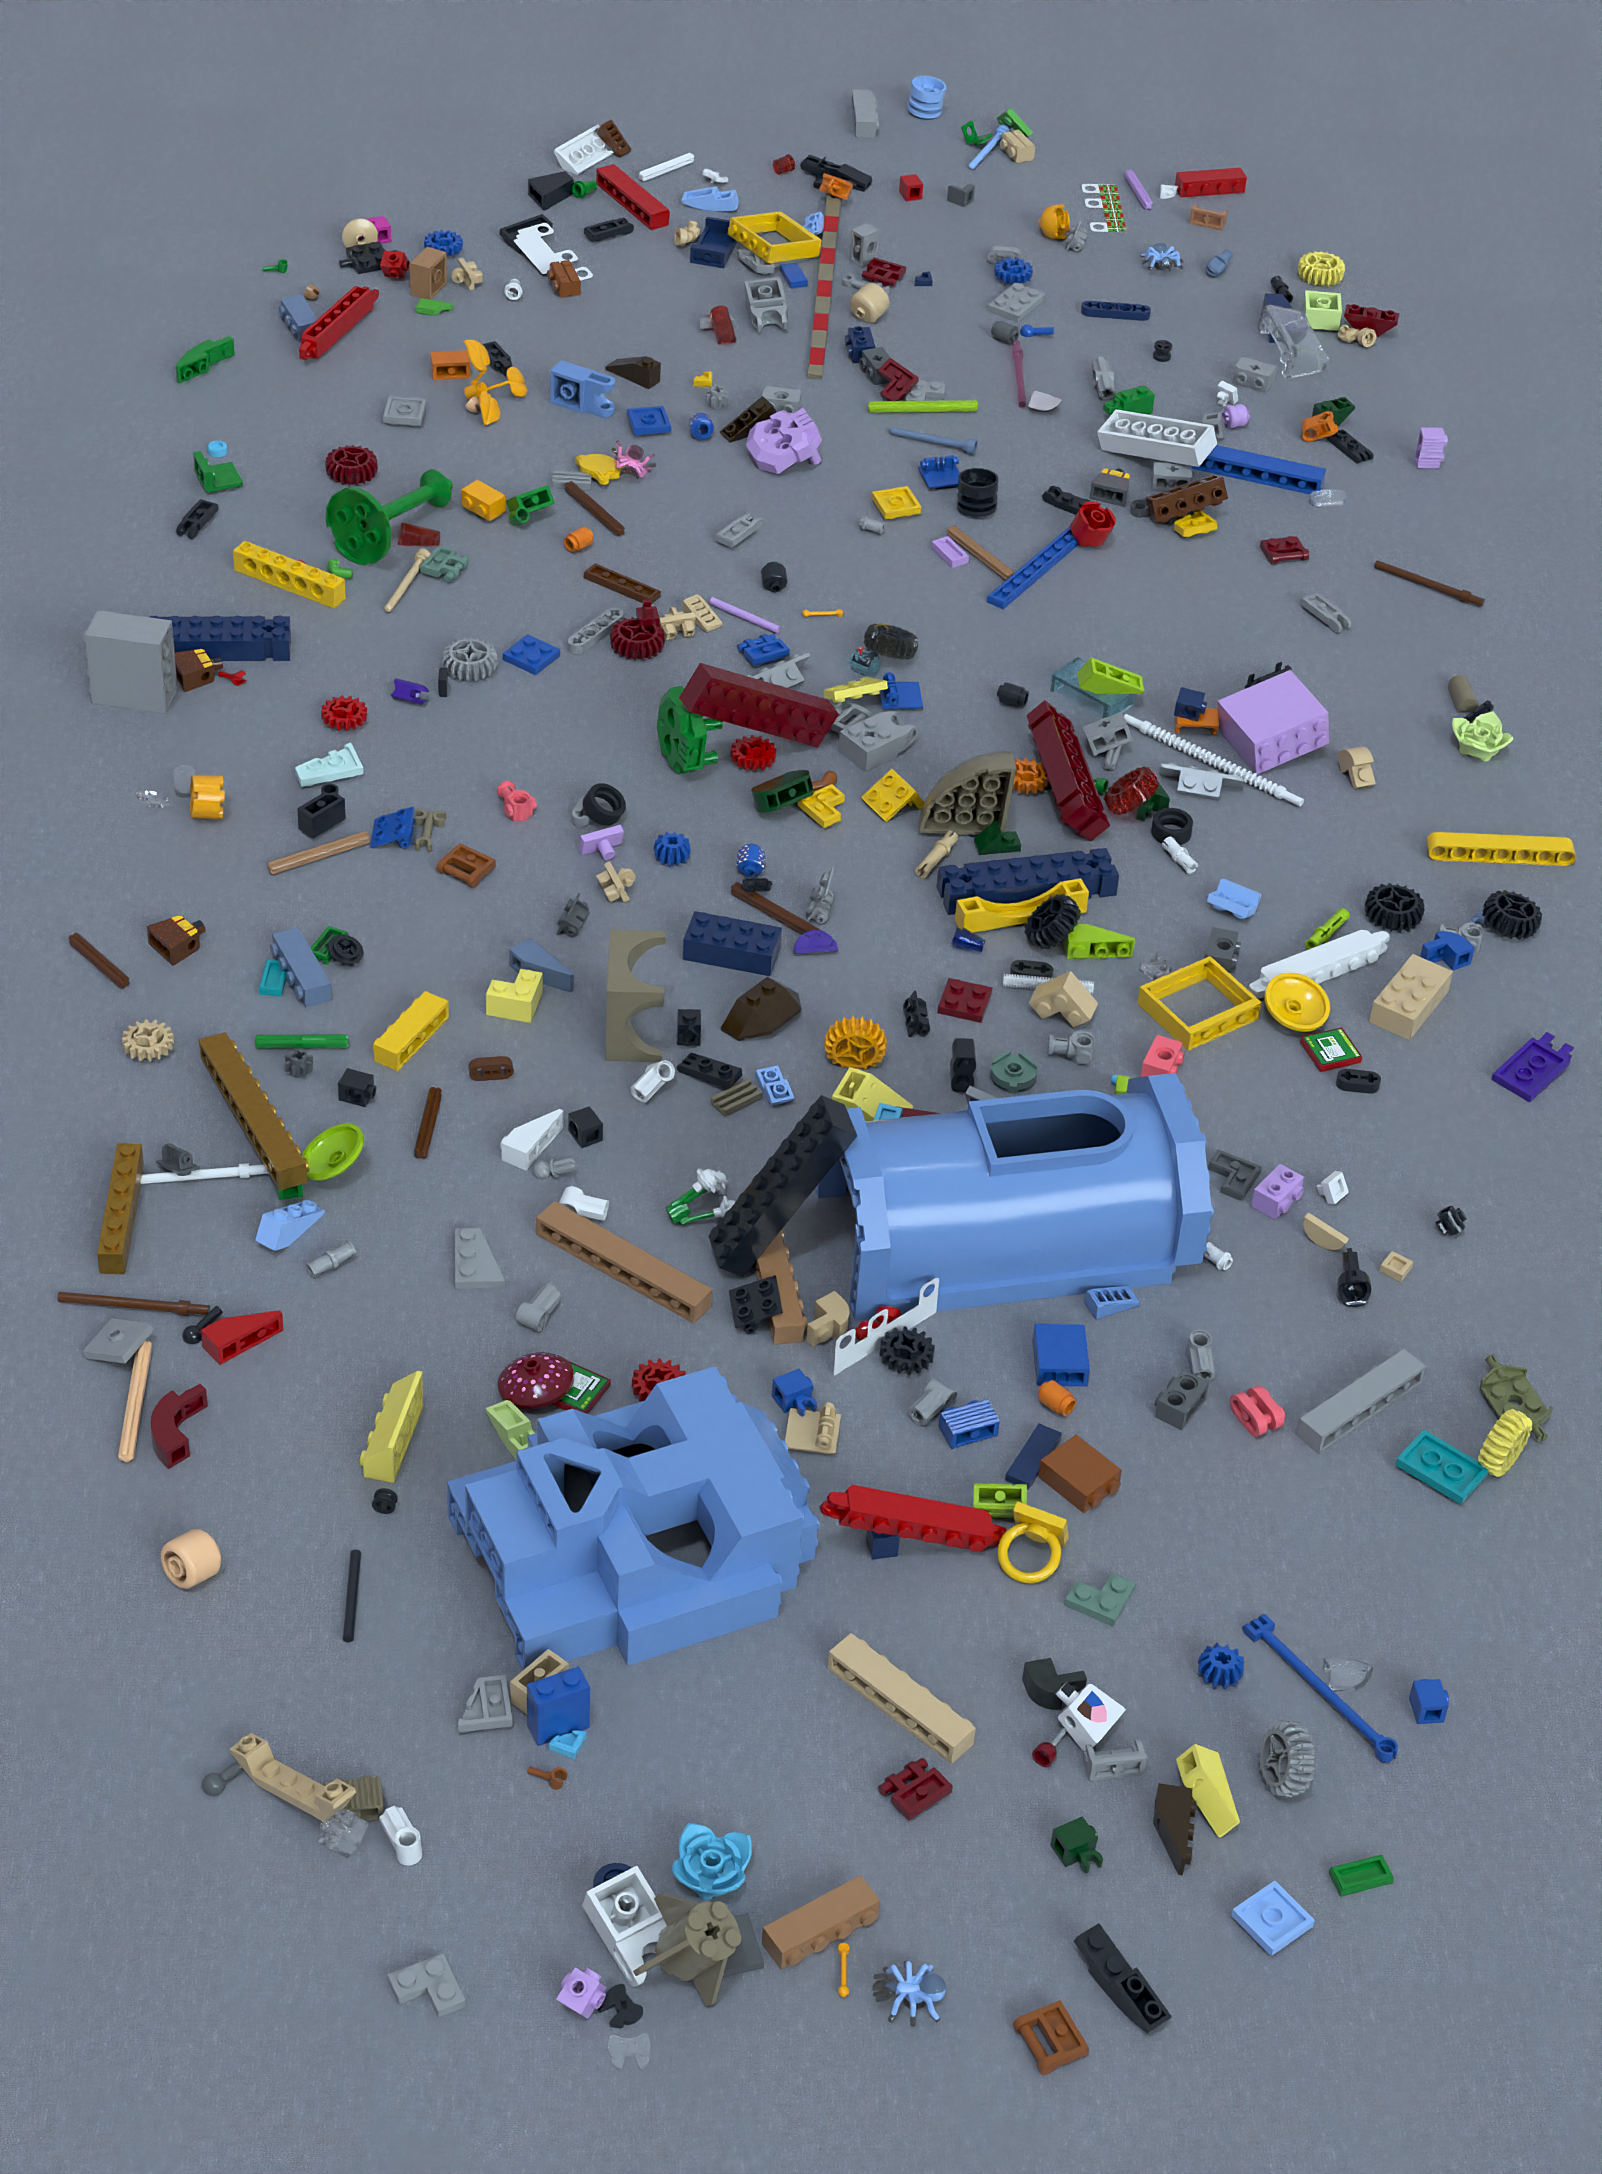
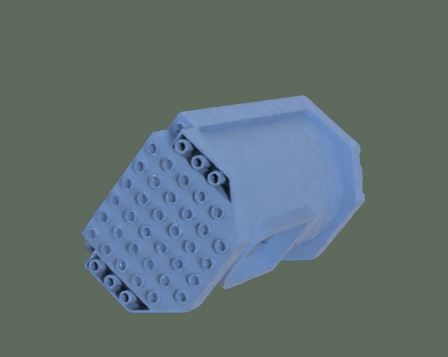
[815,1073,1214,1321]

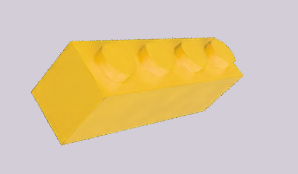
[373,991,449,1071]

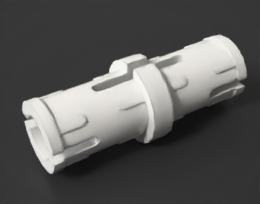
[1162,837,1198,874]

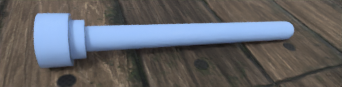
[969,124,1010,169]

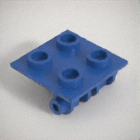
[918,455,960,489]
[880,672,923,709]
[370,806,415,848]

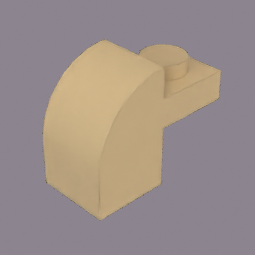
[1337,746,1376,789]
[806,1291,850,1347]

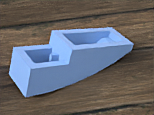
[681,186,739,211]

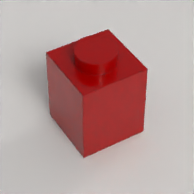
[899,174,923,201]

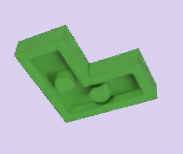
[996,107,1033,138]

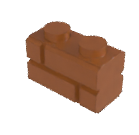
[547,260,581,298]

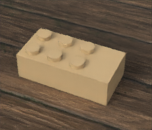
[1369,954,1453,1040]

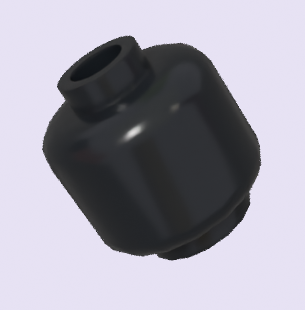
[761,561,788,592]

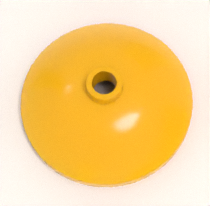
[1264,973,1330,1032]

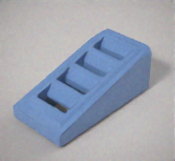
[1084,1286,1140,1319]

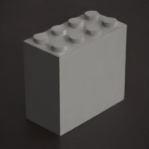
[83,610,178,714]

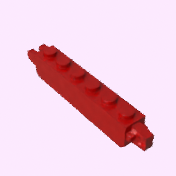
[299,286,379,360]
[819,1484,1007,1552]

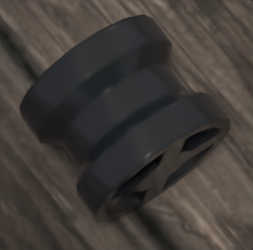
[1153,340,1172,362]

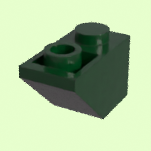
[1312,397,1355,431]

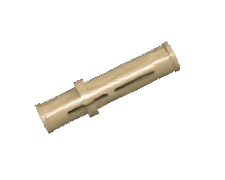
[915,830,958,879]

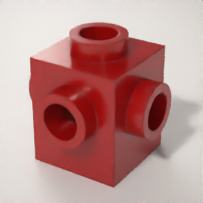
[380,251,410,278]

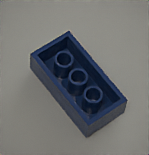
[683,911,782,976]

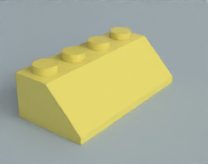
[360,1371,423,1483]

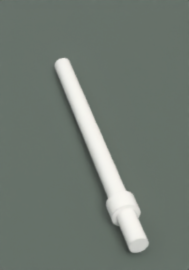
[141,1163,269,1184]

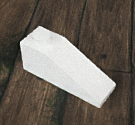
[500,1109,564,1170]

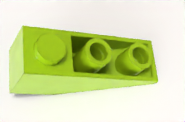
[1062,924,1135,959]

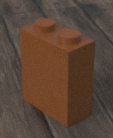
[1038,1434,1122,1513]

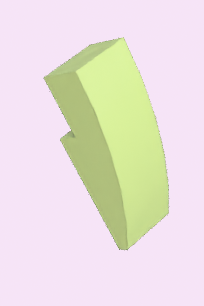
[485,1400,535,1461]

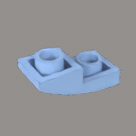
[803,211,824,235]
[755,1065,794,1105]

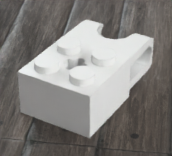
[582,1866,667,1987]

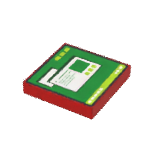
[1300,1027,1362,1072]
[553,1360,611,1414]

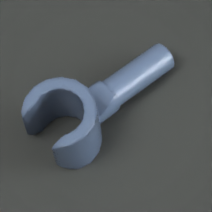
[1461,910,1487,926]

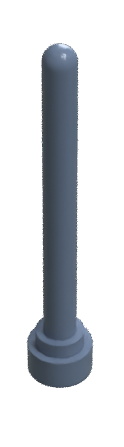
[889,427,978,455]

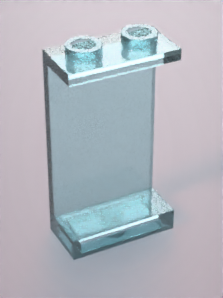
[1050,657,1135,719]

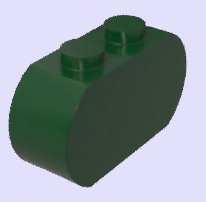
[751,770,814,813]

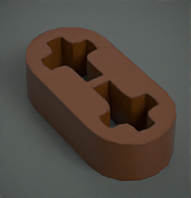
[468,1056,514,1081]

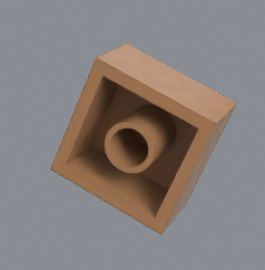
[409,247,447,300]

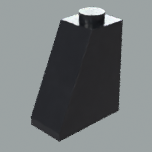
[528,171,574,211]

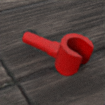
[218,670,247,686]

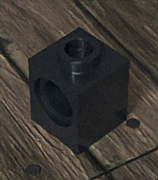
[338,1068,377,1107]
[568,1106,603,1148]

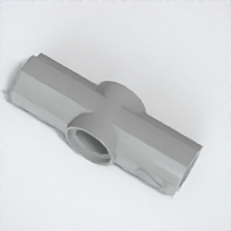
[1092,357,1115,401]

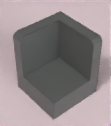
[947,183,975,207]

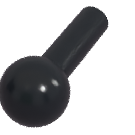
[182,1306,223,1344]

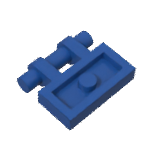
[737,634,790,666]

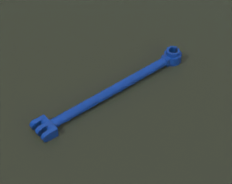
[1242,1614,1398,1763]

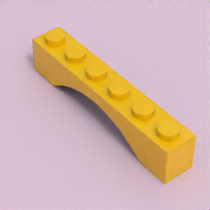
[955,878,1089,934]

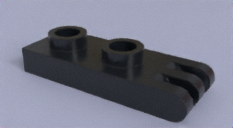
[1327,429,1374,464]
[677,1053,742,1089]

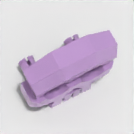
[746,408,822,474]

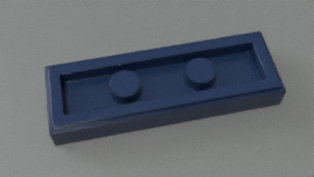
[1005,1423,1062,1490]

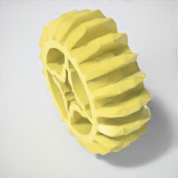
[1297,251,1345,287]
[1478,1409,1532,1477]

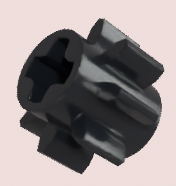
[1435,1206,1467,1236]

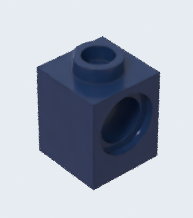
[1174,687,1207,722]

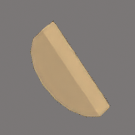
[1303,1212,1349,1250]

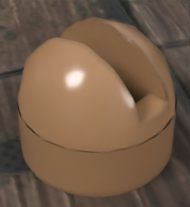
[304,284,320,300]

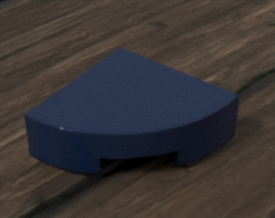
[914,271,933,286]

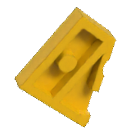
[1174,511,1218,537]

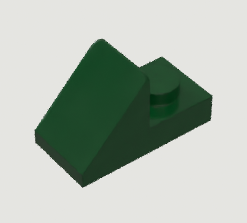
[1136,779,1170,822]
[974,821,1021,855]

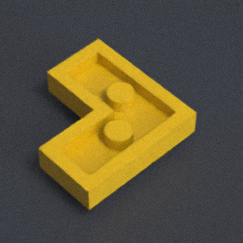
[798,784,845,828]

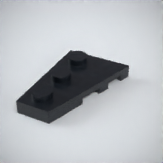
[499,214,553,254]

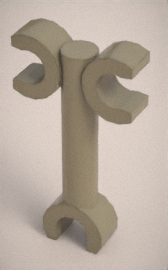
[414,809,446,852]

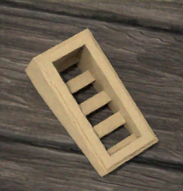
[682,594,723,633]

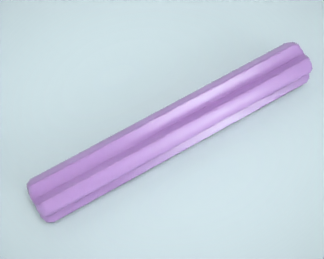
[1125,169,1153,209]

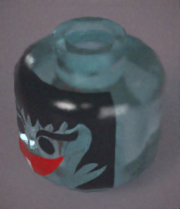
[849,647,881,677]

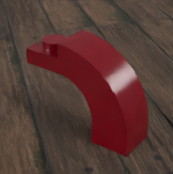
[150,1384,208,1469]

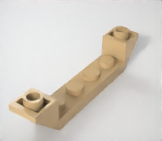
[229,1733,356,1822]

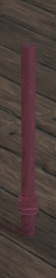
[1012,341,1026,408]

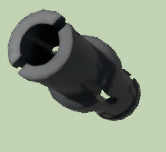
[1270,276,1293,303]

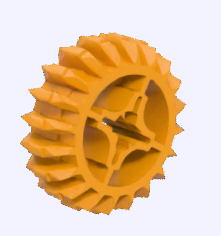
[824,1015,887,1070]

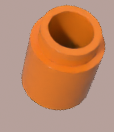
[564,526,593,552]
[1038,1380,1077,1416]

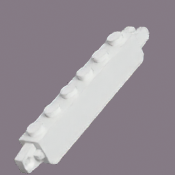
[1248,930,1390,999]

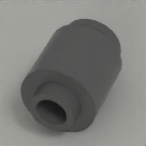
[991,321,1019,344]

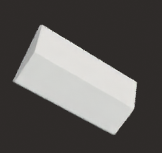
[554,124,621,175]

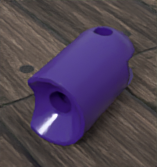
[391,678,429,704]

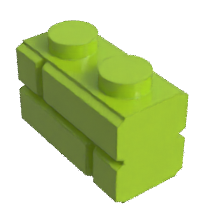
[973,1483,1027,1518]

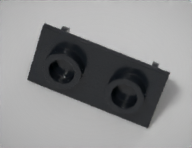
[903,990,930,1037]

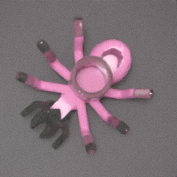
[612,440,656,479]

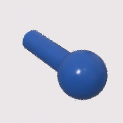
[1020,325,1054,337]

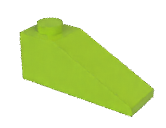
[1077,657,1145,694]

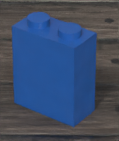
[1032,1324,1090,1386]
[527,1666,590,1746]

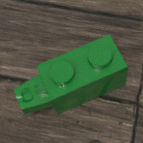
[1103,385,1155,415]

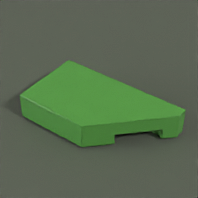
[416,298,453,316]

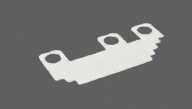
[514,223,593,281]

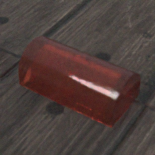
[710,305,736,344]

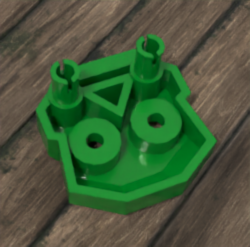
[656,686,723,774]

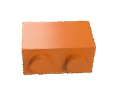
[430,350,470,380]

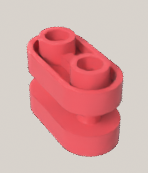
[1230,1385,1285,1437]

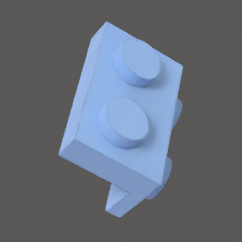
[1207,878,1261,919]

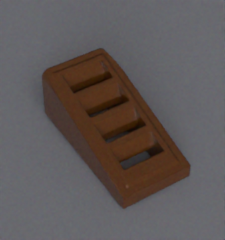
[596,120,631,158]

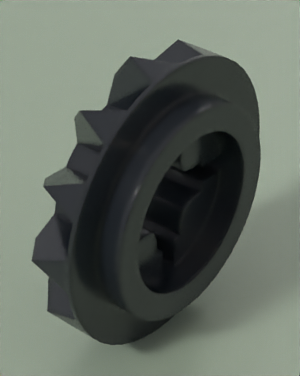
[327,934,364,966]

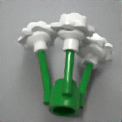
[665,1168,735,1226]

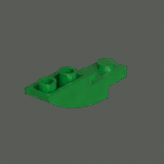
[176,336,235,384]

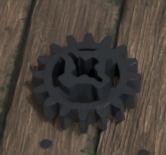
[879,1326,935,1375]

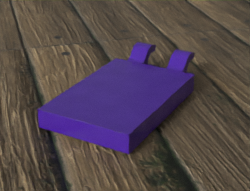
[1492,1032,1574,1103]

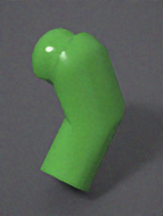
[327,559,353,579]

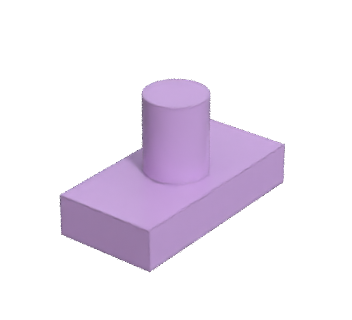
[578,825,624,860]

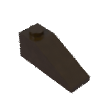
[605,356,661,389]

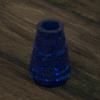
[951,927,986,952]

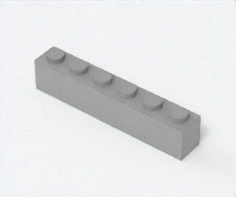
[1296,1349,1426,1454]

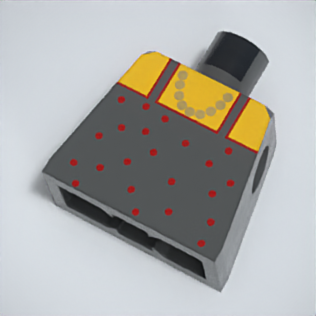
[1090,468,1130,507]

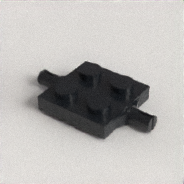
[339,242,397,274]

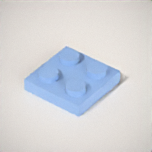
[1231,1880,1315,1956]

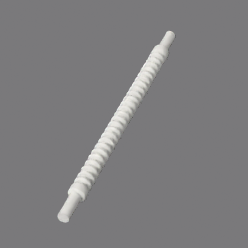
[1124,714,1304,807]

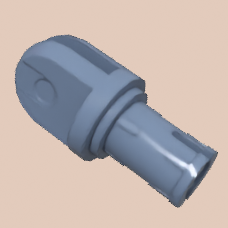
[1205,249,1233,277]

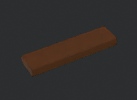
[584,563,661,605]

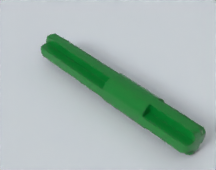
[255,1034,349,1049]

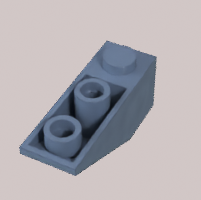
[509,938,574,992]

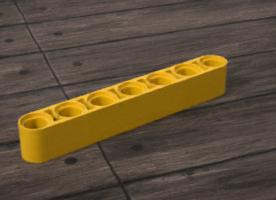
[1426,832,1576,866]

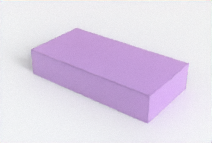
[931,536,969,568]

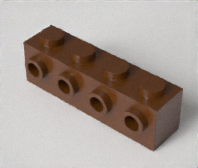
[1146,474,1228,524]

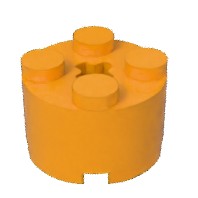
[190,775,225,819]

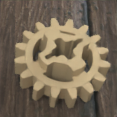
[122,1019,174,1062]

